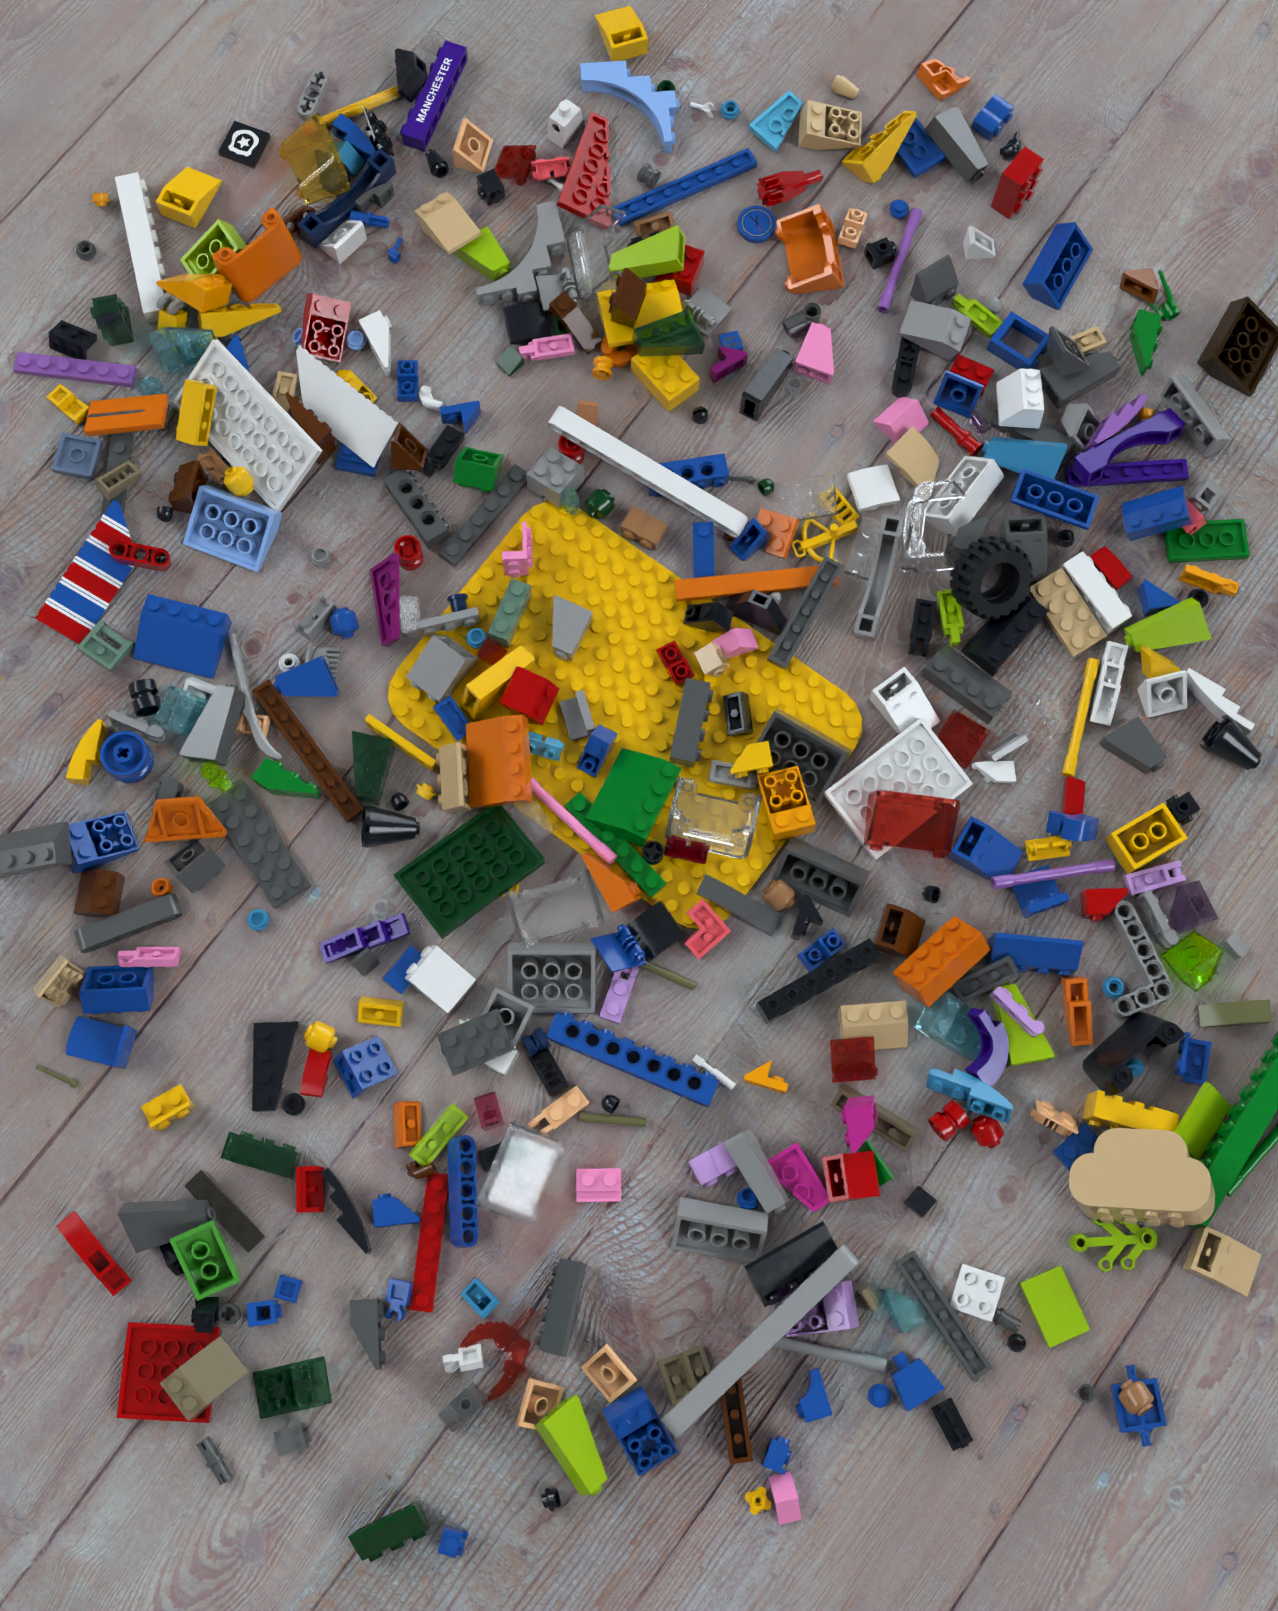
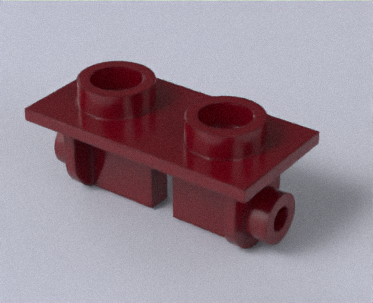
[664,835,710,864]

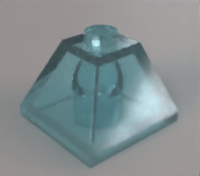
[879,1287,926,1334]

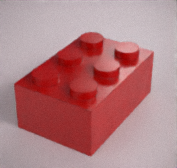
[990,146,1044,219]

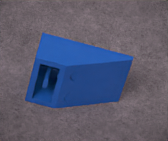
[69,811,140,874]
[947,816,1023,881]
[602,1385,679,1476]

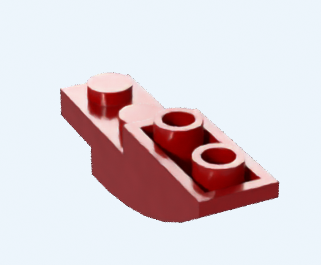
[56,1211,132,1297]

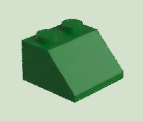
[453,447,504,492]

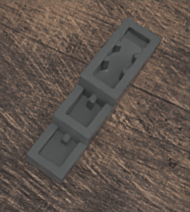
[990,410,1074,459]
[696,874,781,937]

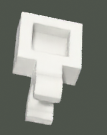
[443,1344,484,1374]

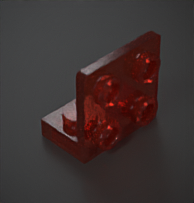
[937,709,990,769]

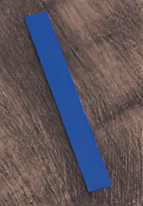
[611,148,757,227]

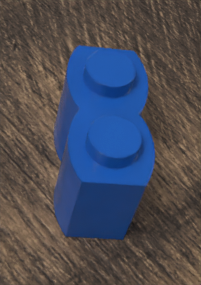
[971,94,1014,140]

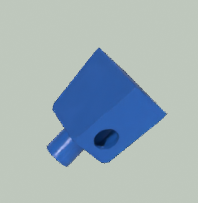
[890,1351,945,1412]

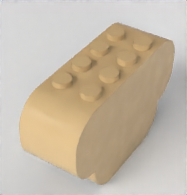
[1069,1128,1215,1227]

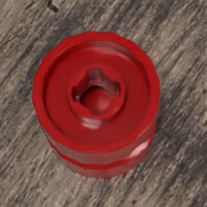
[558,435,585,464]
[394,535,423,571]
[928,1100,970,1142]

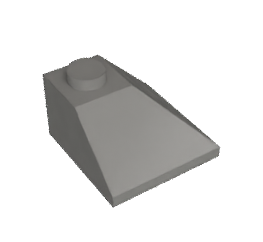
[1060,403,1101,453]

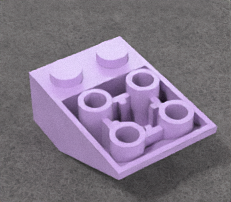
[781,1280,859,1337]

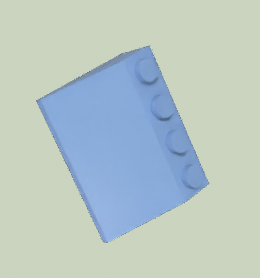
[183,485,283,572]

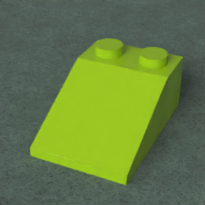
[180,219,247,274]

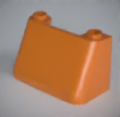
[775,204,845,295]
[211,207,302,303]

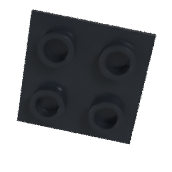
[362,106,394,156]

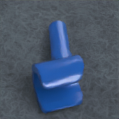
[388,237,403,264]

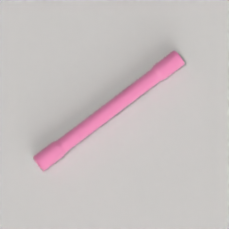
[531,776,618,865]

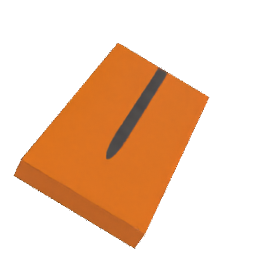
[84,393,169,436]

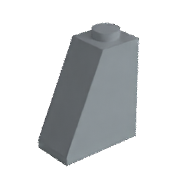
[552,595,593,661]

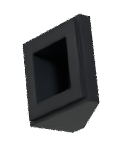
[904,1186,937,1218]

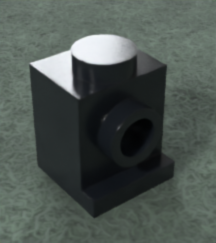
[864,237,897,270]
[191,1297,219,1333]

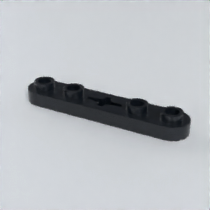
[891,336,920,398]

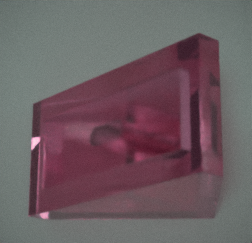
[474,1091,505,1131]

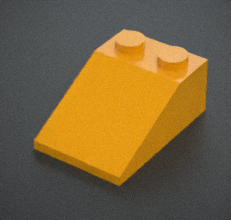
[156,274,233,313]

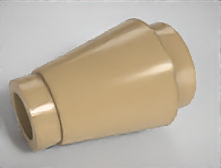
[830,74,860,99]

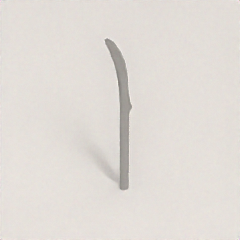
[227,633,282,760]

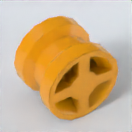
[592,356,613,380]

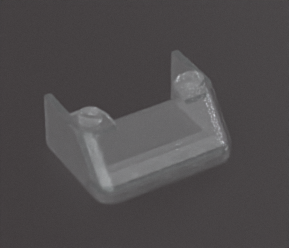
[566,204,626,302]
[897,480,965,573]

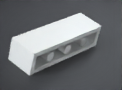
[1060,551,1132,635]

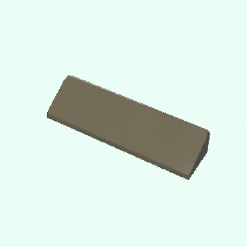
[830,1083,919,1152]

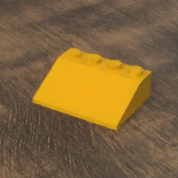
[597,279,687,348]

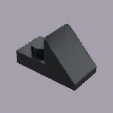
[791,894,823,941]

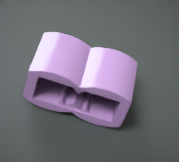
[688,1143,738,1188]

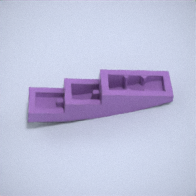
[1085,393,1148,451]

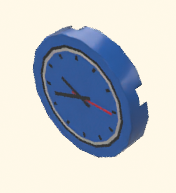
[737,206,776,244]

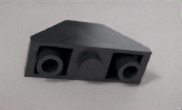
[395,48,427,103]
[725,590,787,635]

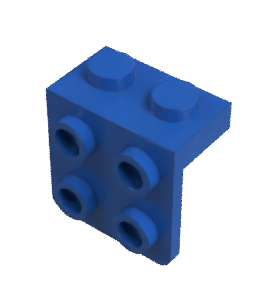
[1175,1032,1212,1086]

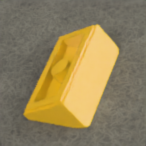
[357,996,404,1027]

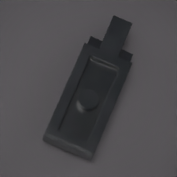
[422,425,465,478]

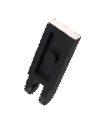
[908,598,937,657]

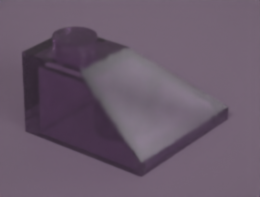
[1169,880,1218,934]

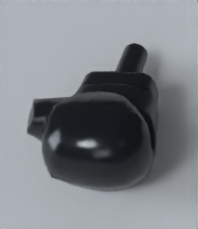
[1000,132,1021,161]

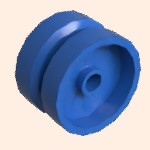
[100,731,154,784]

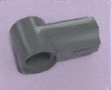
[782,302,821,337]

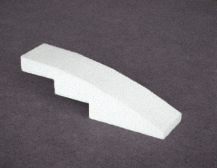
[1089,641,1128,726]
[1186,668,1255,735]

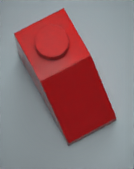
[1080,888,1128,922]

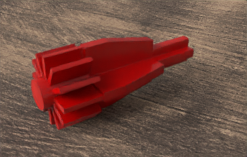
[757,169,823,208]

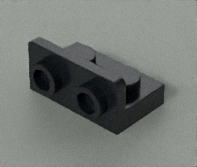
[48,320,97,360]

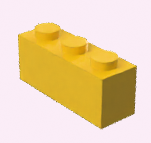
[175,379,217,446]

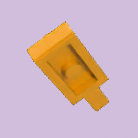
[1178,564,1239,597]

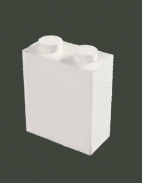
[405,945,476,1013]

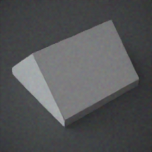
[482,987,535,1046]

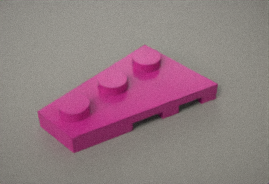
[768,1142,829,1212]

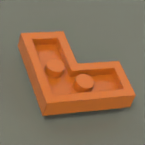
[757,508,799,559]

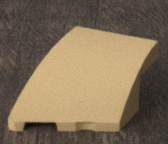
[885,426,939,500]

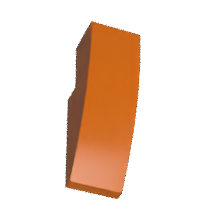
[1061,976,1093,1046]

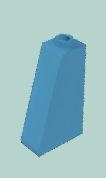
[981,437,1068,479]

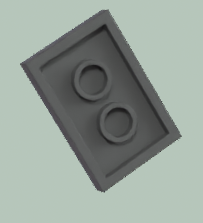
[436,1008,515,1076]

